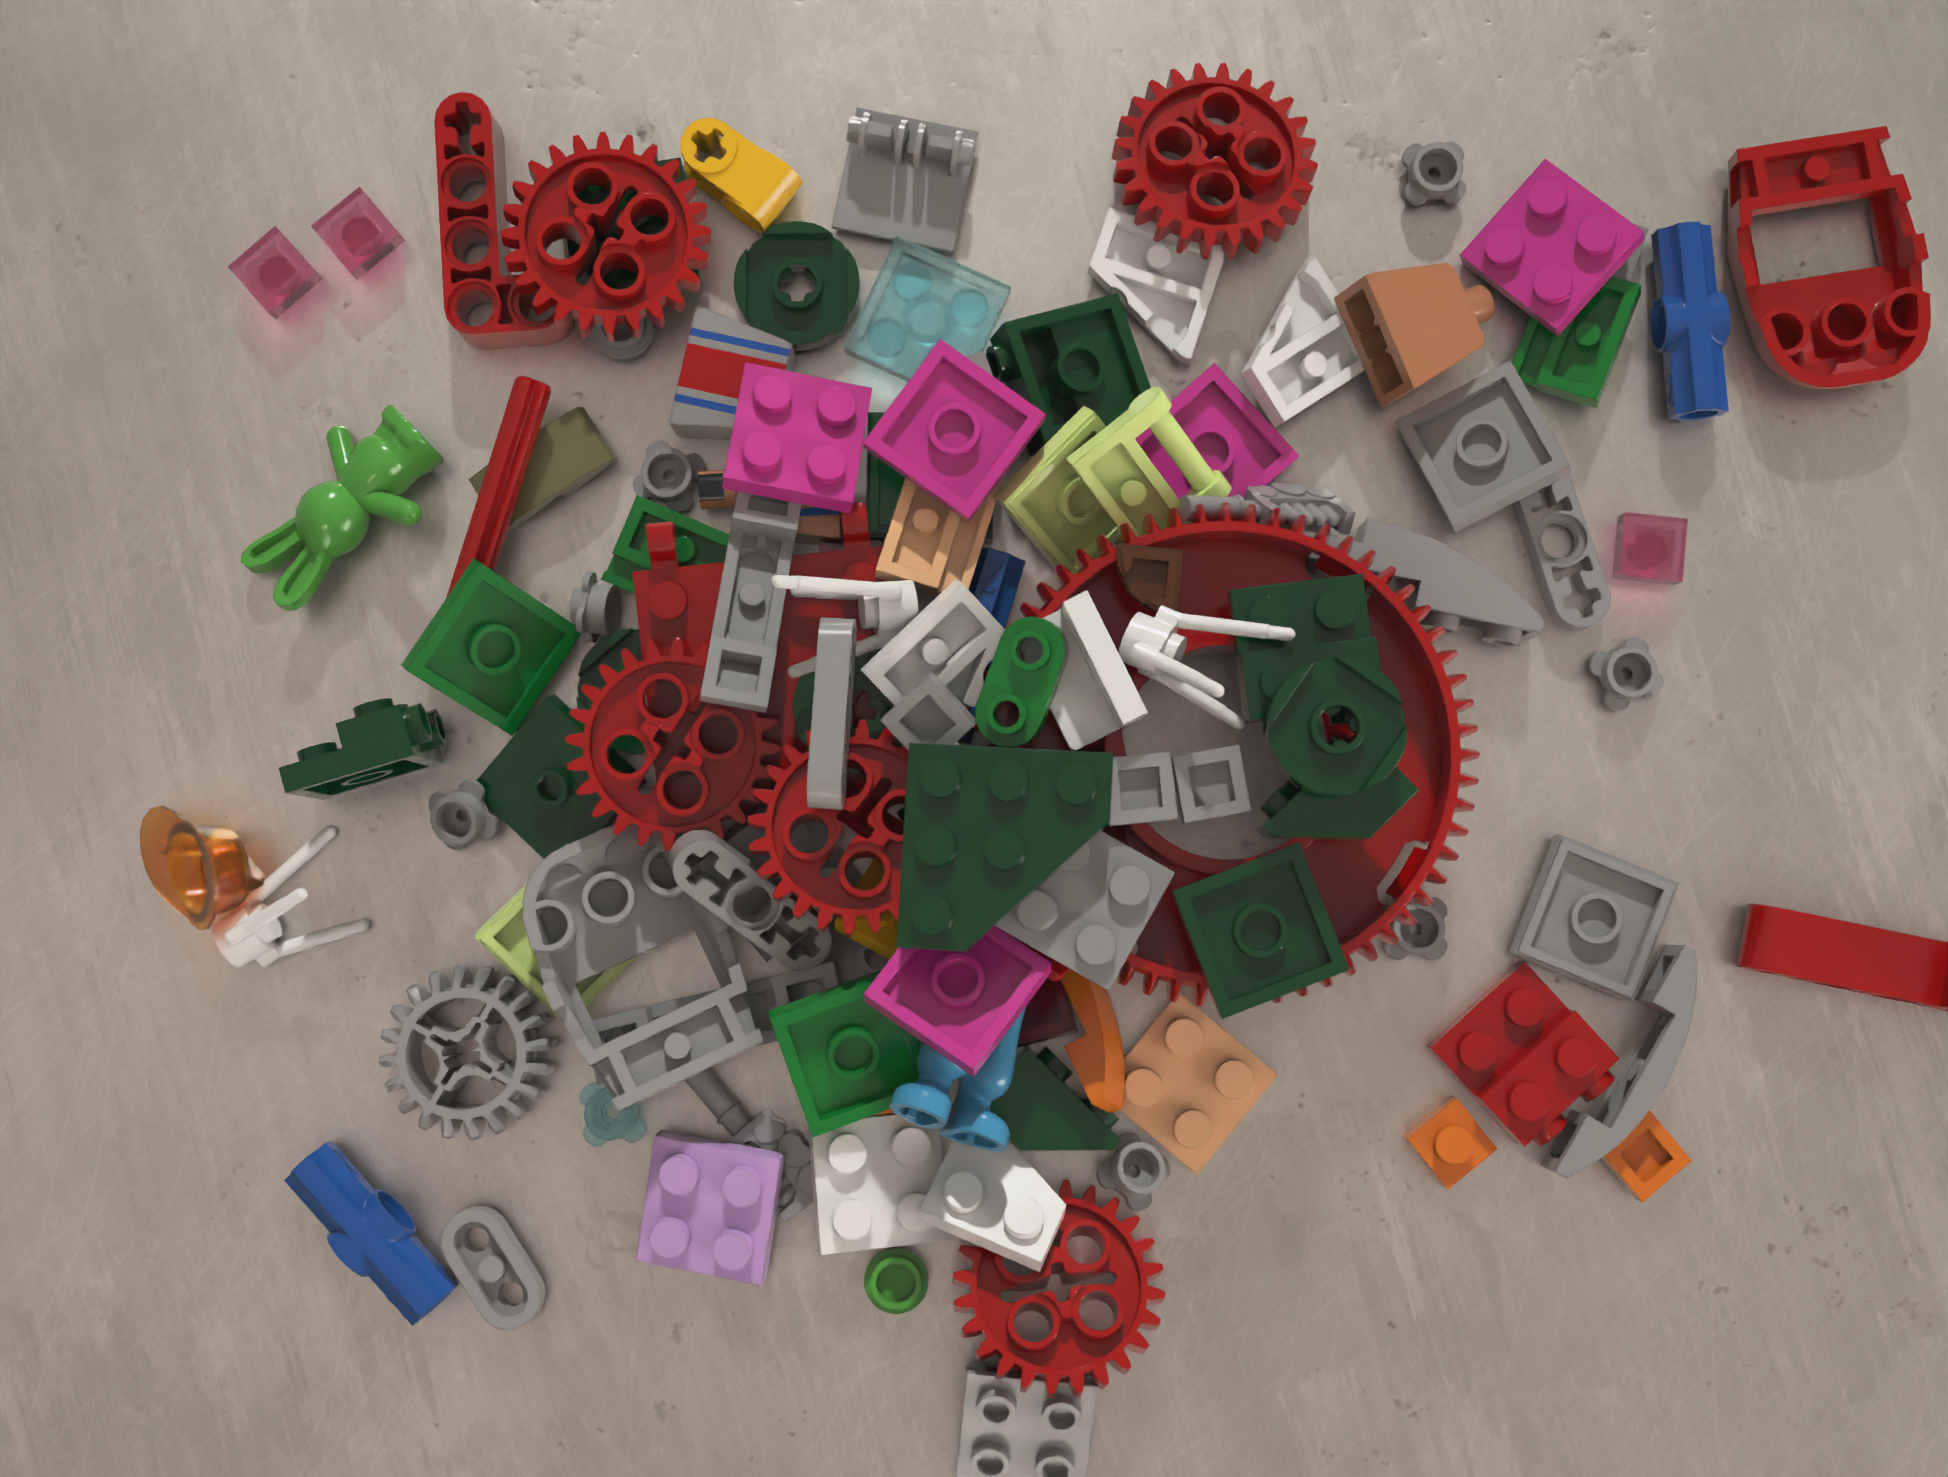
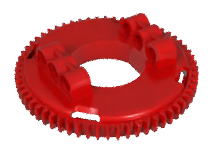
[974,502,1480,1007]

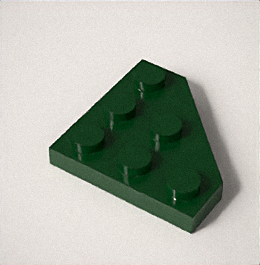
[896,743,1114,952]

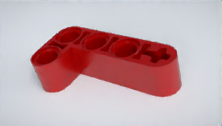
[434,92,575,350]
[1736,903,1948,1011]

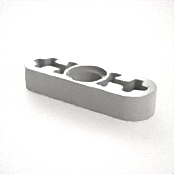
[1511,474,1611,631]
[807,617,857,810]
[669,830,832,971]

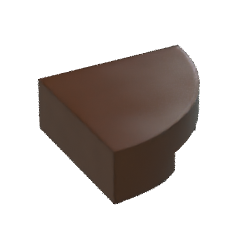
[1115,543,1183,614]

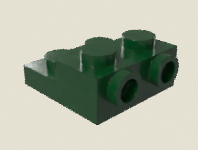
[986,293,1151,456]
[1227,574,1381,734]
[279,698,447,800]

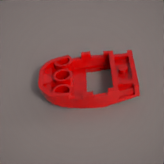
[1727,126,1931,390]

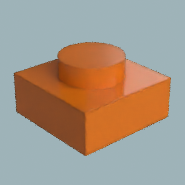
[1403,1096,1498,1189]
[1601,1110,1692,1202]

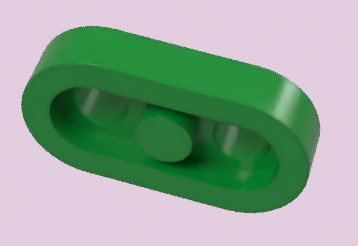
[975,617,1069,748]

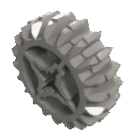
[379,965,557,1140]

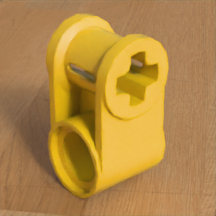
[680,118,803,234]

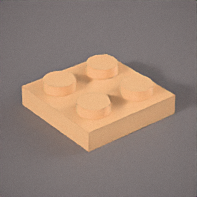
[1120,994,1278,1174]

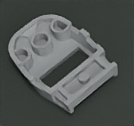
[522,824,763,1111]

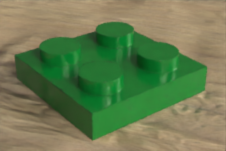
[401,558,582,736]
[768,969,921,1137]

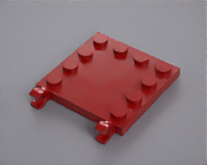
[632,502,892,821]

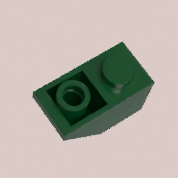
[1256,734,1419,840]
[990,1045,1121,1151]

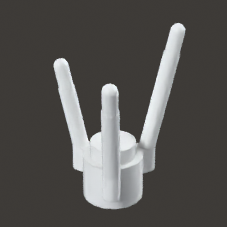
[771,575,918,678]
[1119,605,1296,730]
[212,825,371,968]

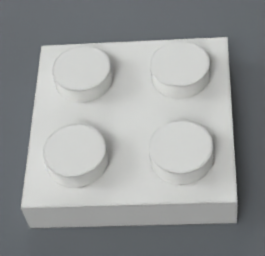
[807,1113,949,1255]

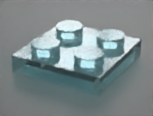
[844,235,1011,382]

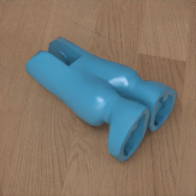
[889,1007,1026,1152]

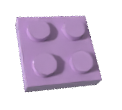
[636,1130,786,1285]

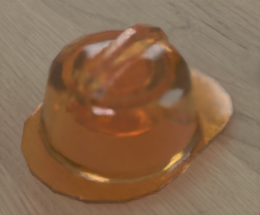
[140,805,265,930]

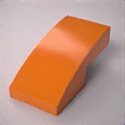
[1061,970,1125,1113]

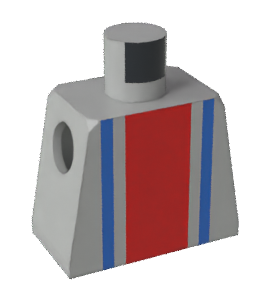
[669,306,796,440]

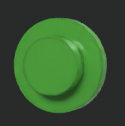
[864,1247,929,1314]

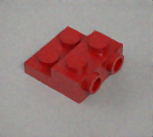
[1426,961,1620,1147]

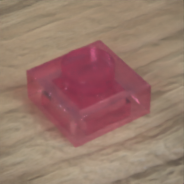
[311,186,405,280]
[228,226,323,319]
[1612,512,1688,585]

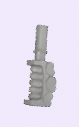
[1178,482,1356,535]
[684,1069,813,1223]

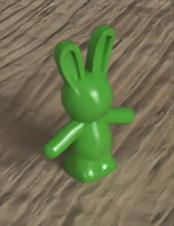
[241,405,444,611]

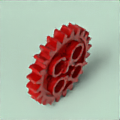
[1111,63,1318,260]
[500,132,711,342]
[565,637,780,851]
[747,720,908,937]
[952,1179,1165,1399]

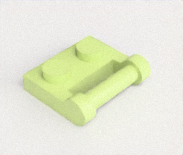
[1066,386,1231,537]

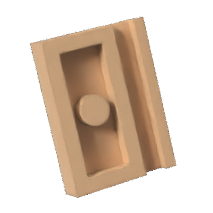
[875,478,1003,596]

